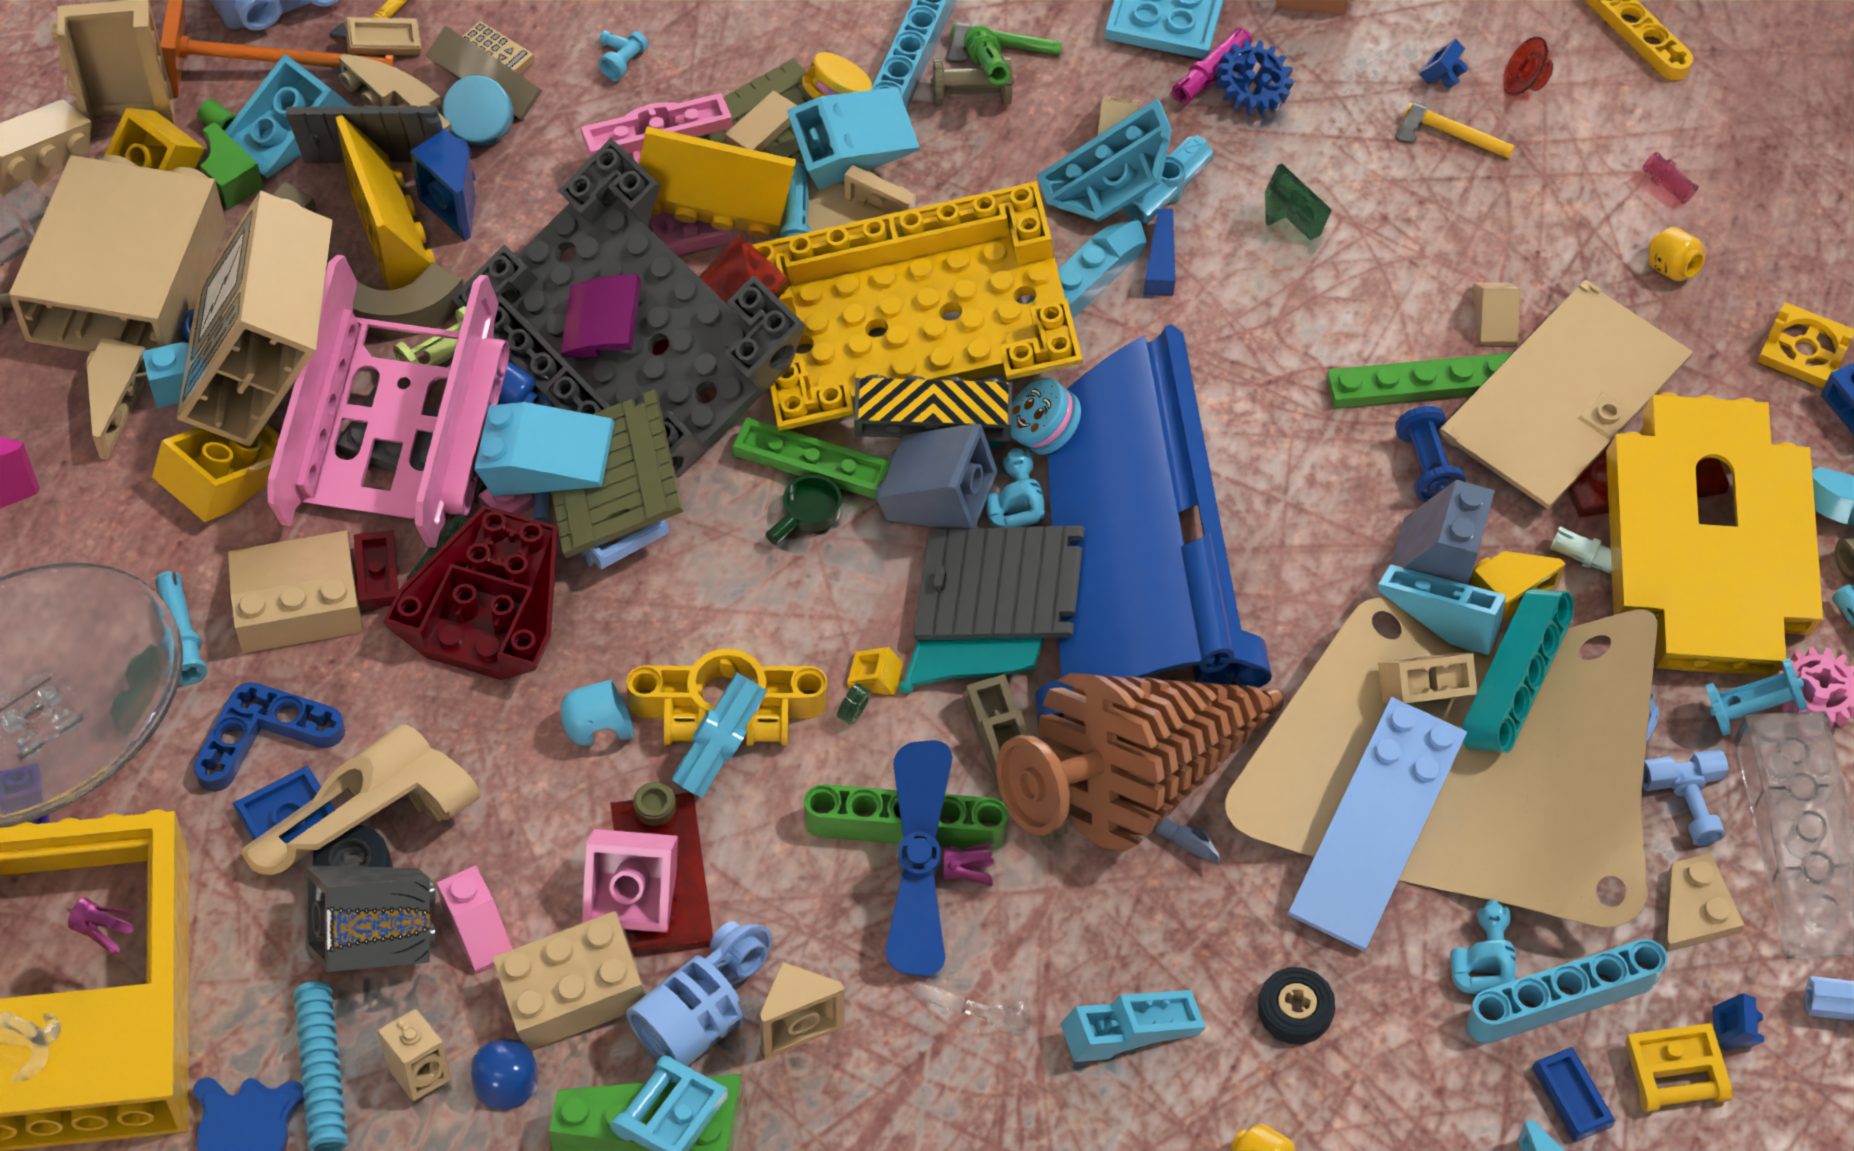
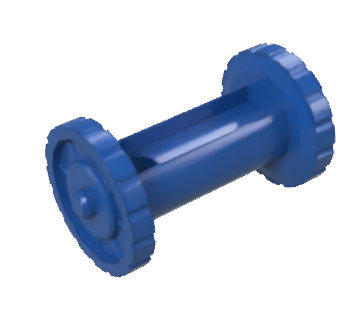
[1395,406,1466,502]

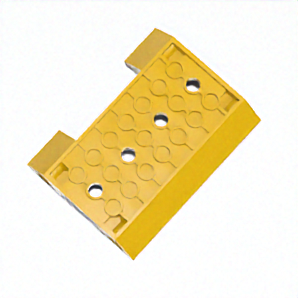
[743,181,1083,431]

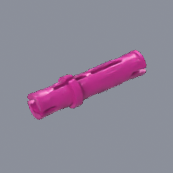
[1172,27,1253,104]

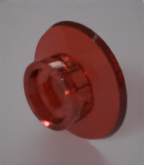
[1503,37,1553,95]

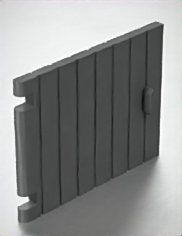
[286,105,443,163]
[914,525,1085,640]

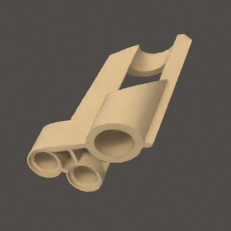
[241,725,480,875]

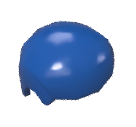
[471,1038,538,1110]

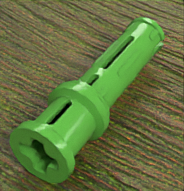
[964,25,1010,85]

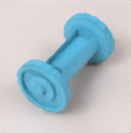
[1705,657,1808,736]

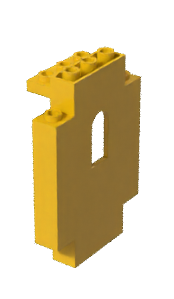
[1606,392,1823,676]

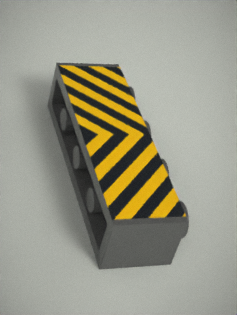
[854,375,1012,441]

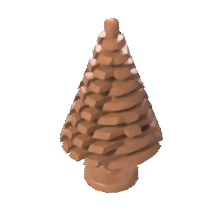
[996,673,1284,851]

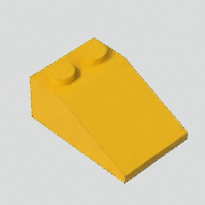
[152,424,280,522]

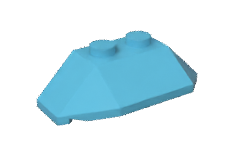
[1037,99,1172,222]

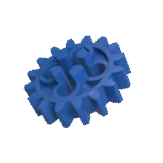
[1215,40,1294,116]

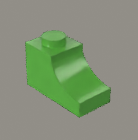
[200,122,263,210]

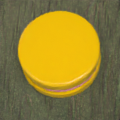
[802,52,873,99]

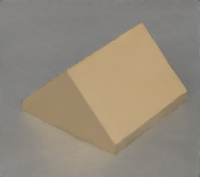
[760,962,844,1059]

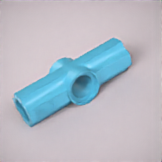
[1122,135,1213,224]
[672,672,767,798]

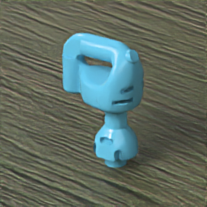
[985,448,1046,528]
[1450,900,1517,994]

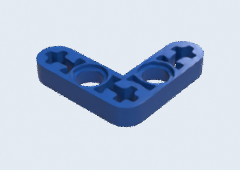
[194,682,345,792]

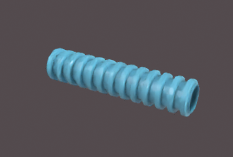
[293,981,348,1151]

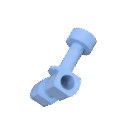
[1642,749,1729,846]

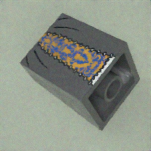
[305,866,436,972]

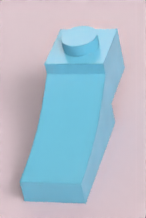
[1060,990,1206,1062]

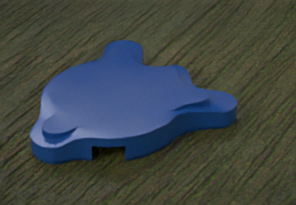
[193,1078,305,1151]

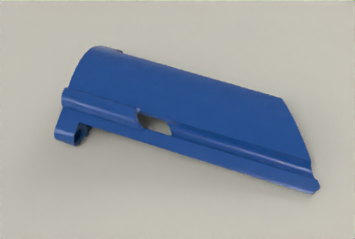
[1034,324,1272,725]

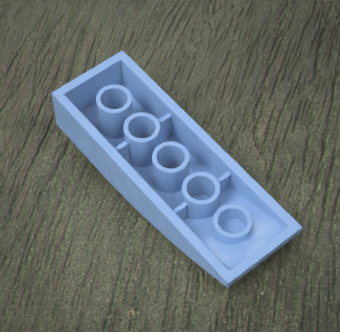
[1287,697,1467,952]

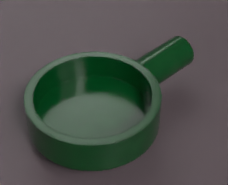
[766,475,842,545]

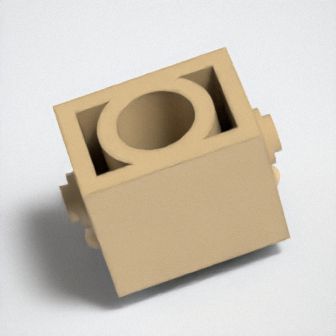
[377,1009,451,1102]

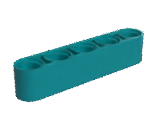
[1462,589,1574,753]

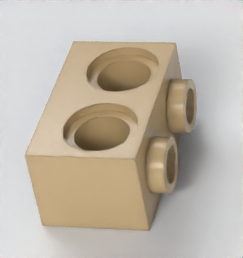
[1378,653,1478,704]

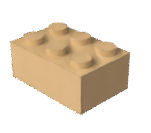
[492,911,647,1051]

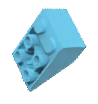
[787,87,921,190]

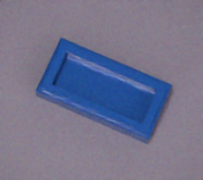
[1532,1047,1616,1143]

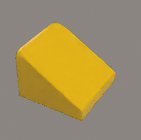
[847,647,903,695]

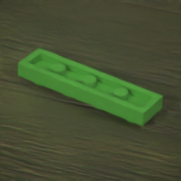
[733,417,889,499]

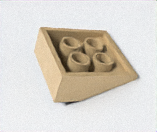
[228,530,364,654]

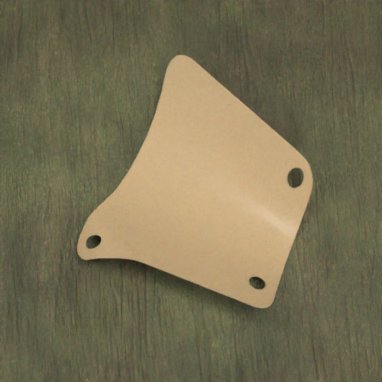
[1225,597,1658,927]

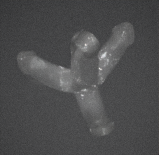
[0,1012,61,1083]

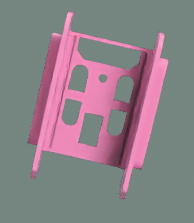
[267,255,509,548]

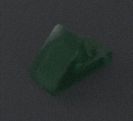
[1265,163,1332,240]

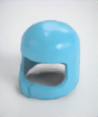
[560,679,635,746]

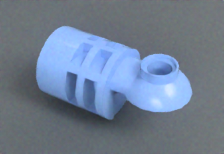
[626,921,772,1067]

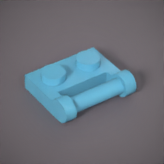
[610,1055,728,1151]

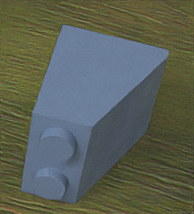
[876,424,998,530]
[1391,480,1495,585]

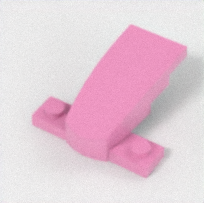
[581,93,733,256]

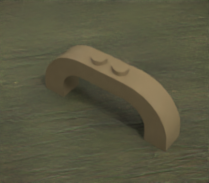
[272,182,463,339]

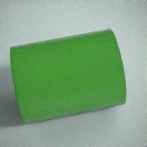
[197,99,236,131]

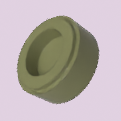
[633,782,676,826]

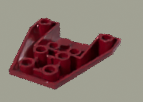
[383,505,558,680]

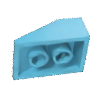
[225,54,352,179]
[474,402,615,496]

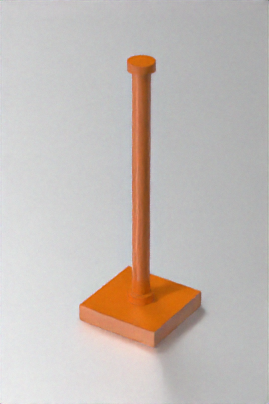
[160,0,394,97]

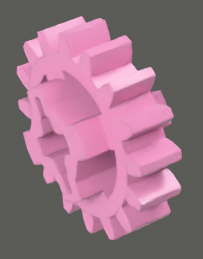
[1778,646,1854,731]

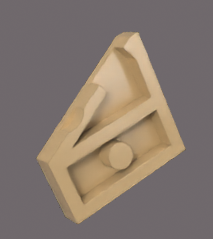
[1664,853,1745,952]

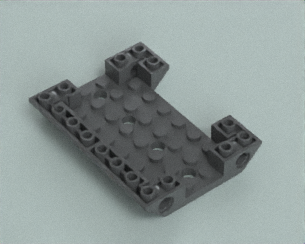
[452,138,805,478]

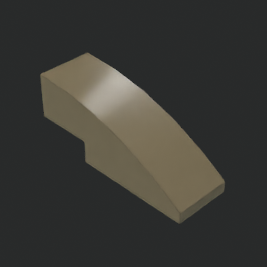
[425,26,542,121]
[962,674,1029,782]

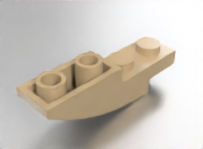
[339,54,453,134]

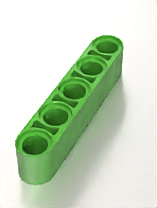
[804,784,1009,851]

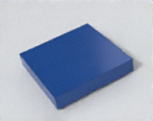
[233,765,335,854]

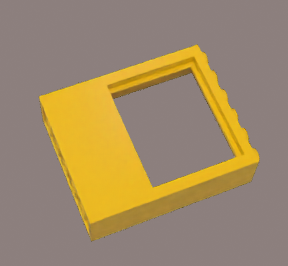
[0,810,189,1151]

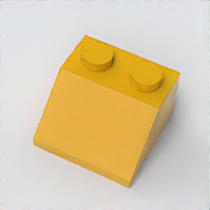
[104,108,205,172]

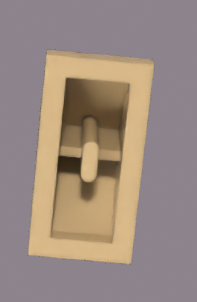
[1472,282,1521,346]

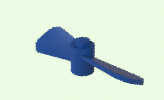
[885,740,952,977]

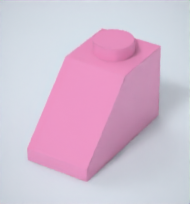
[436,865,513,974]

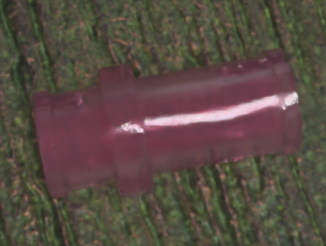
[1642,152,1699,204]

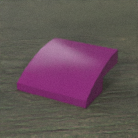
[561,274,642,357]

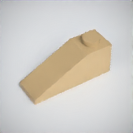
[86,337,148,460]

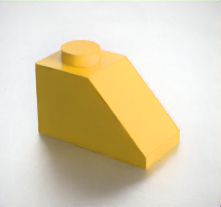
[1470,551,1566,623]

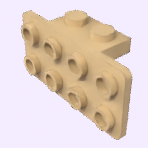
[807,165,916,231]

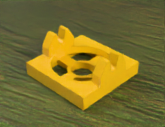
[1757,302,1854,389]

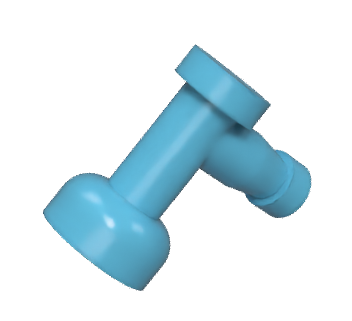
[598,30,648,81]

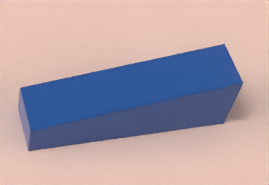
[1143,208,1175,295]

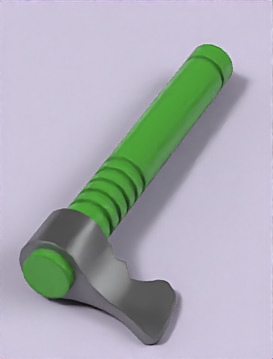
[947,22,1062,62]

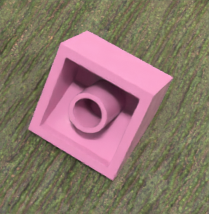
[582,829,678,932]

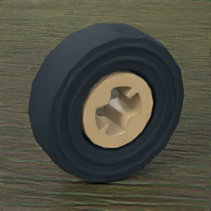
[1258,967,1335,1044]

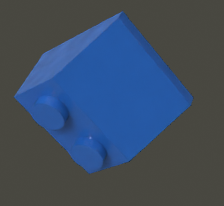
[410,128,476,241]

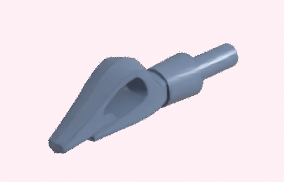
[1155,818,1220,864]

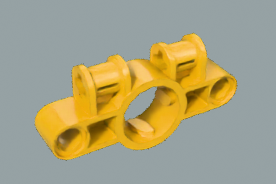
[626,648,828,746]

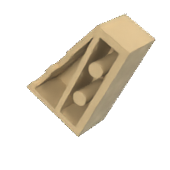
[0,99,91,215]

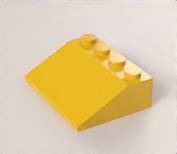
[335,115,436,290]
[639,126,796,239]

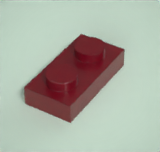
[354,530,399,609]

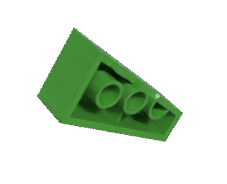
[549,1074,743,1151]

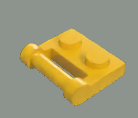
[1625,1023,1732,1112]

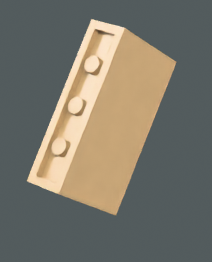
[51,0,175,132]

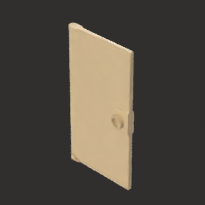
[1438,280,1693,510]

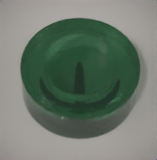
[837,682,871,725]

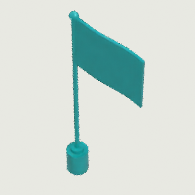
[898,394,1044,694]

